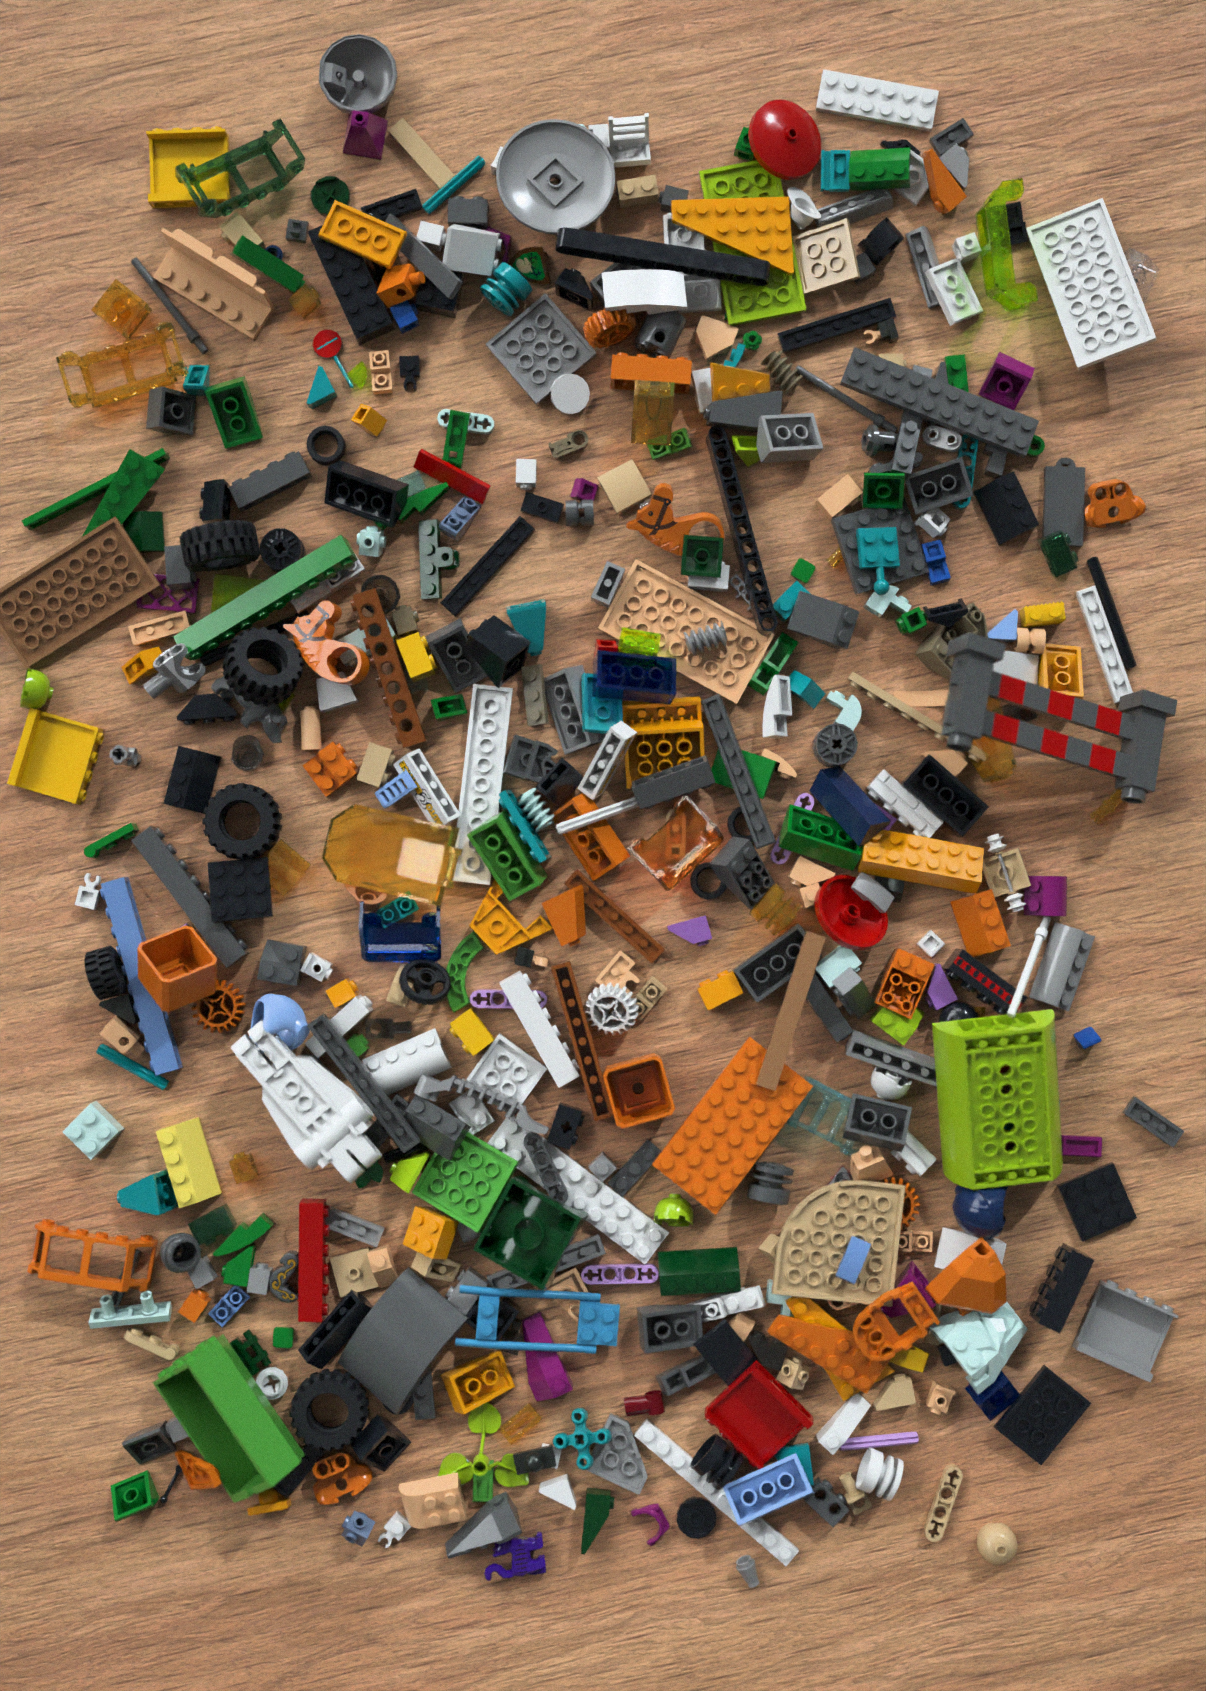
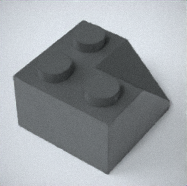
[257,939,307,986]

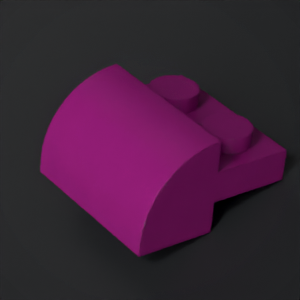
[1024,876,1067,916]

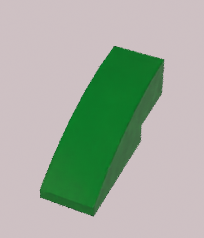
[748,632,799,696]
[213,1213,274,1257]

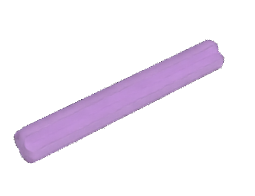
[840,1432,919,1451]

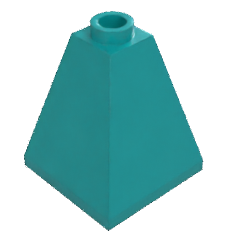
[506,599,546,656]
[117,1169,178,1215]

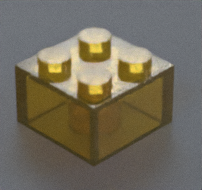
[91,279,152,340]

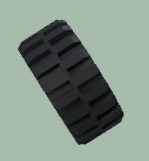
[180,520,260,572]
[222,627,304,706]
[202,783,282,859]
[290,1369,369,1452]

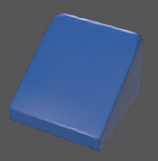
[1073,1027,1102,1049]

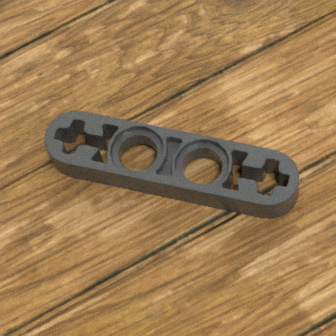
[524,1132,568,1204]

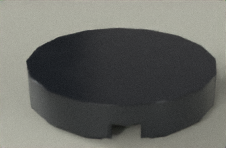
[676,1497,716,1539]

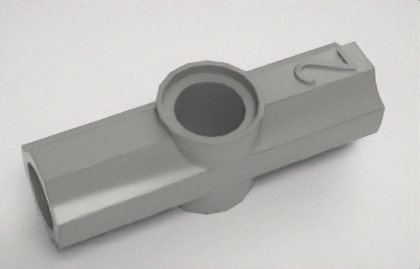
[110,745,141,767]

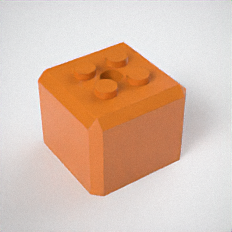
[137,926,217,1012]
[603,1053,675,1128]

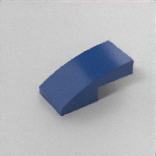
[921,539,951,586]

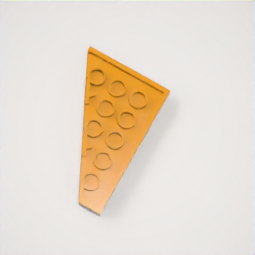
[671,197,794,275]

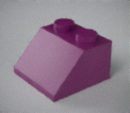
[978,352,1035,410]

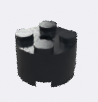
[857,217,905,266]

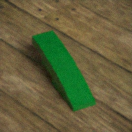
[375,482,450,530]

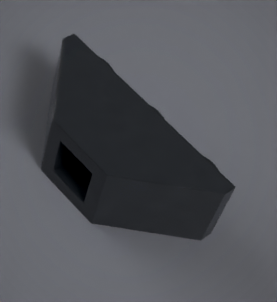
[177,693,240,725]

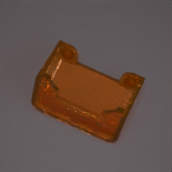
[627,795,724,891]

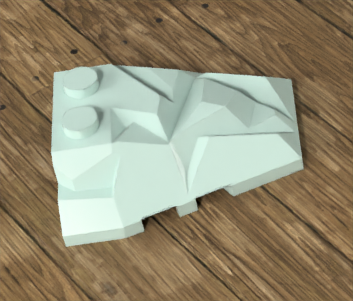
[929,1302,1027,1394]

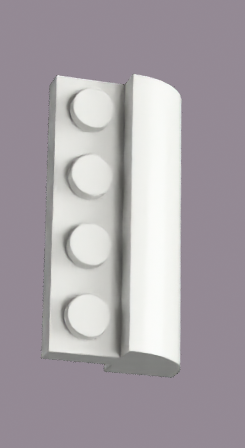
[362,1028,452,1095]

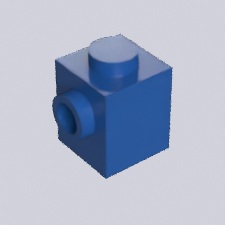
[390,300,419,334]

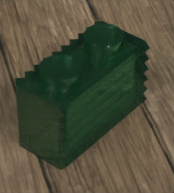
[1038,530,1079,577]
[188,1203,237,1246]

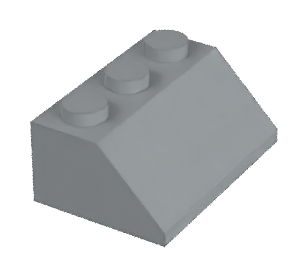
[756,413,823,463]

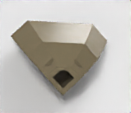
[915,603,988,680]

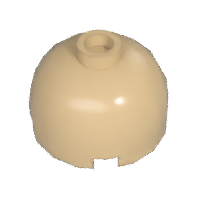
[977,1522,1018,1566]

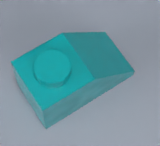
[773,581,811,623]

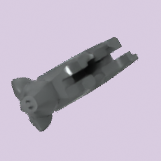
[211,676,288,743]

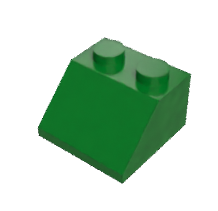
[862,473,905,509]

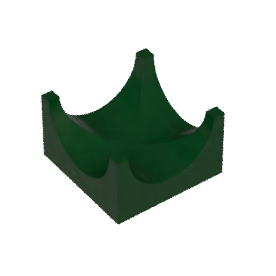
[473,1175,589,1290]

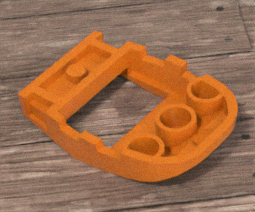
[853,1281,940,1362]

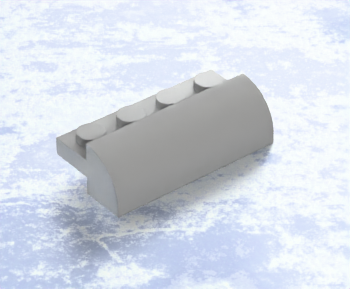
[1029,922,1095,1011]

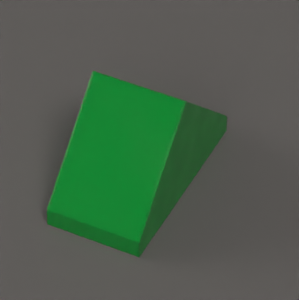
[431,694,467,722]

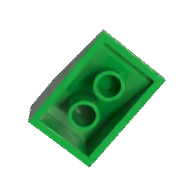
[205,376,263,449]

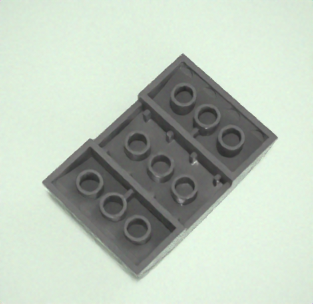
[338,1267,469,1415]

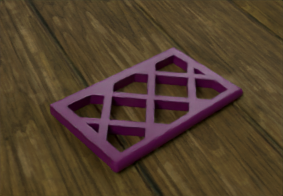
[136,574,200,613]

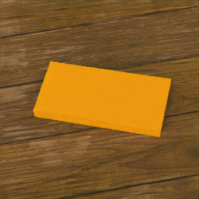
[318,200,407,270]

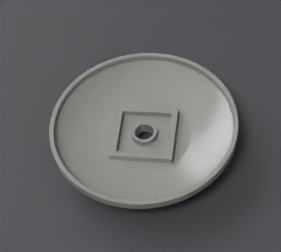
[496,119,615,235]

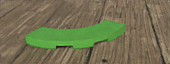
[446,931,484,1013]

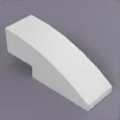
[762,675,792,739]

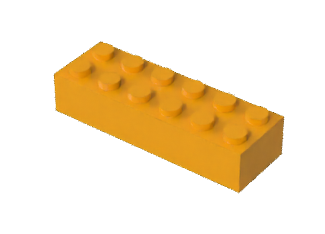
[858,830,984,894]

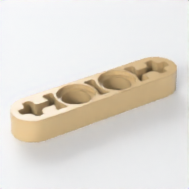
[924,1464,963,1542]

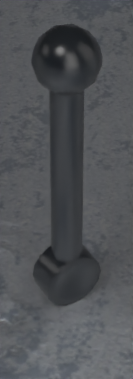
[160,1465,182,1504]

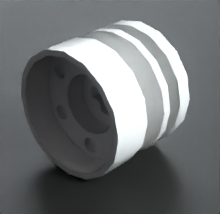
[856,1447,904,1501]

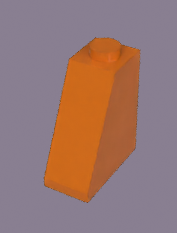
[541,884,586,947]

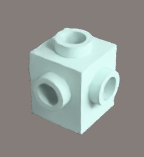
[356,526,386,557]

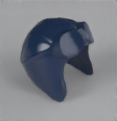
[952,1185,1008,1240]

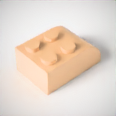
[399,1472,466,1529]

